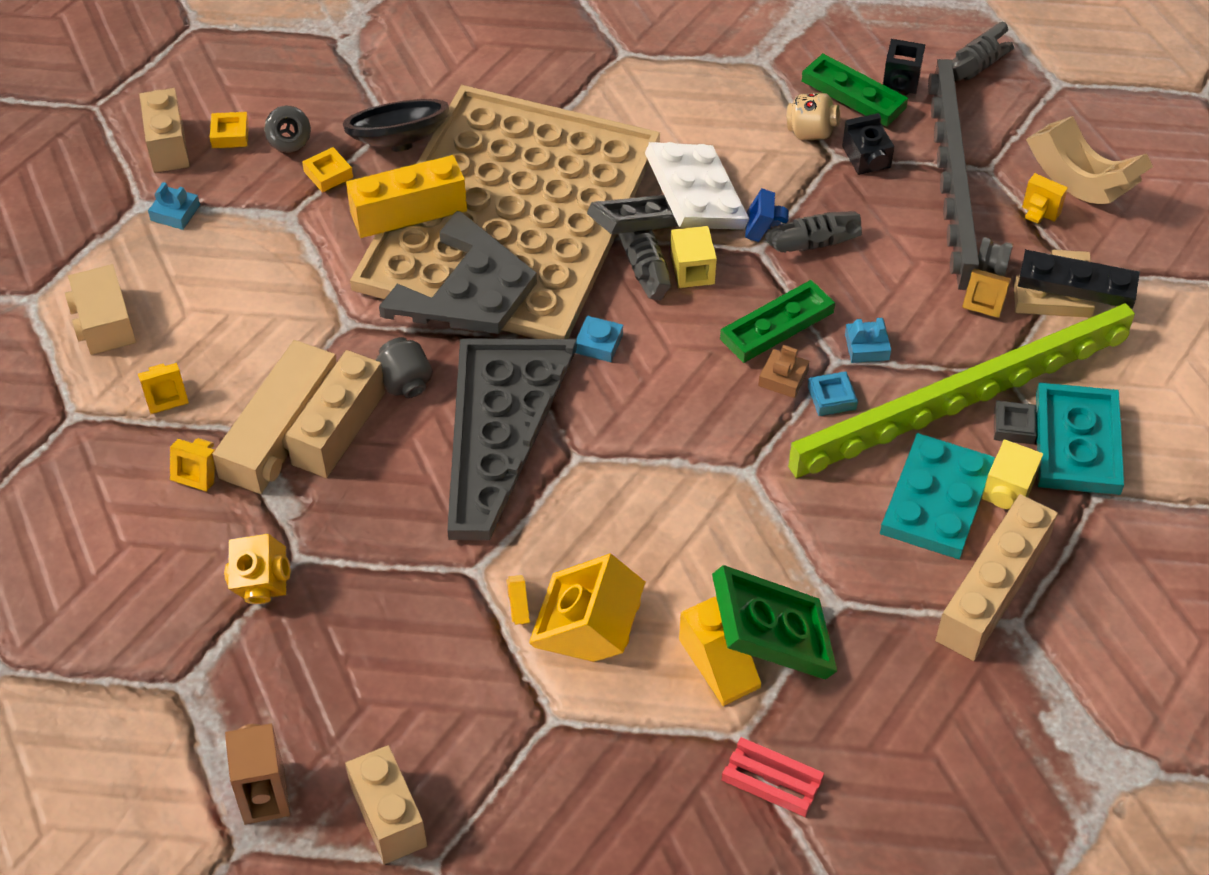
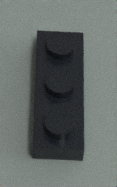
[1018,249,1140,309]

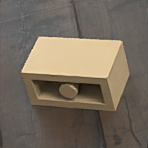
[139,88,190,173]
[65,264,136,355]
[345,745,427,865]

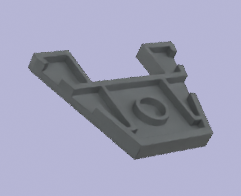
[379,211,537,334]

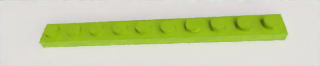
[788,303,1135,479]

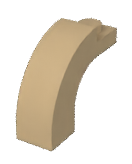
[1026,116,1153,204]

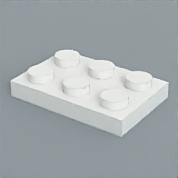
[645,142,749,230]

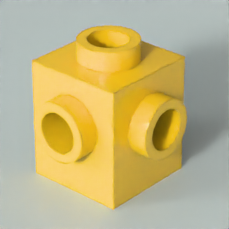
[224,534,291,604]

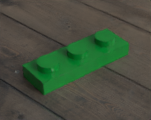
[802,53,908,127]
[720,280,835,363]

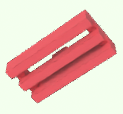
[721,737,824,817]

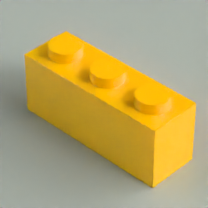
[346,155,467,238]

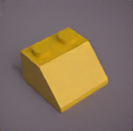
[529,553,646,662]

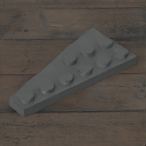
[447,339,577,540]

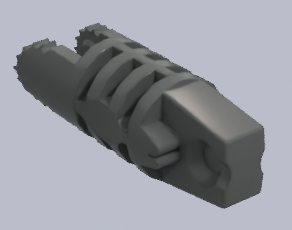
[952,21,1014,81]
[764,211,862,253]
[619,230,671,300]

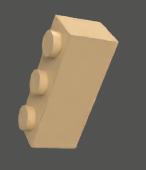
[285,350,385,478]

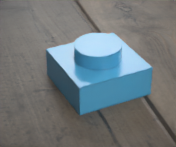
[576,316,623,362]

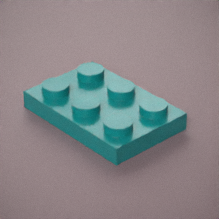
[1036,383,1124,495]
[880,433,995,560]

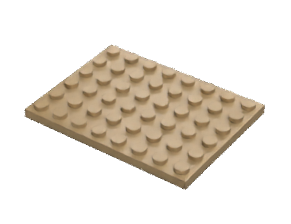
[350,85,660,339]

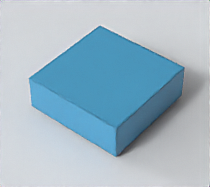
[807,371,858,416]

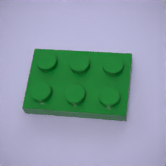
[712,565,837,680]

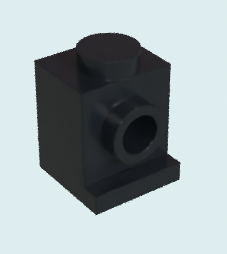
[883,39,926,96]
[842,113,894,175]

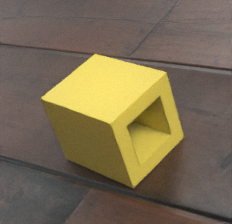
[670,226,717,288]
[982,439,1043,509]

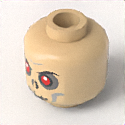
[786,93,840,140]

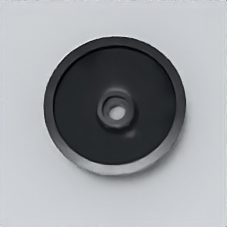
[343,99,450,152]

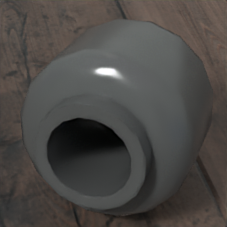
[264,105,311,153]
[376,337,433,398]

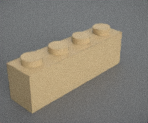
[212,340,337,494]
[935,494,1058,661]

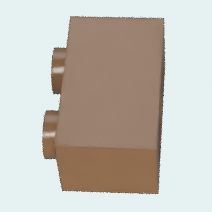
[225,723,290,825]

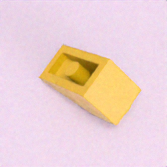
[679,596,761,706]

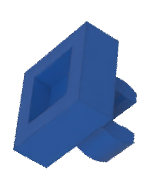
[745,188,789,242]

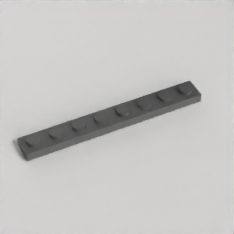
[928,59,979,290]

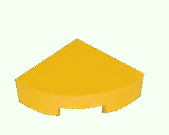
[506,575,530,625]

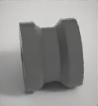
[978,237,1013,277]

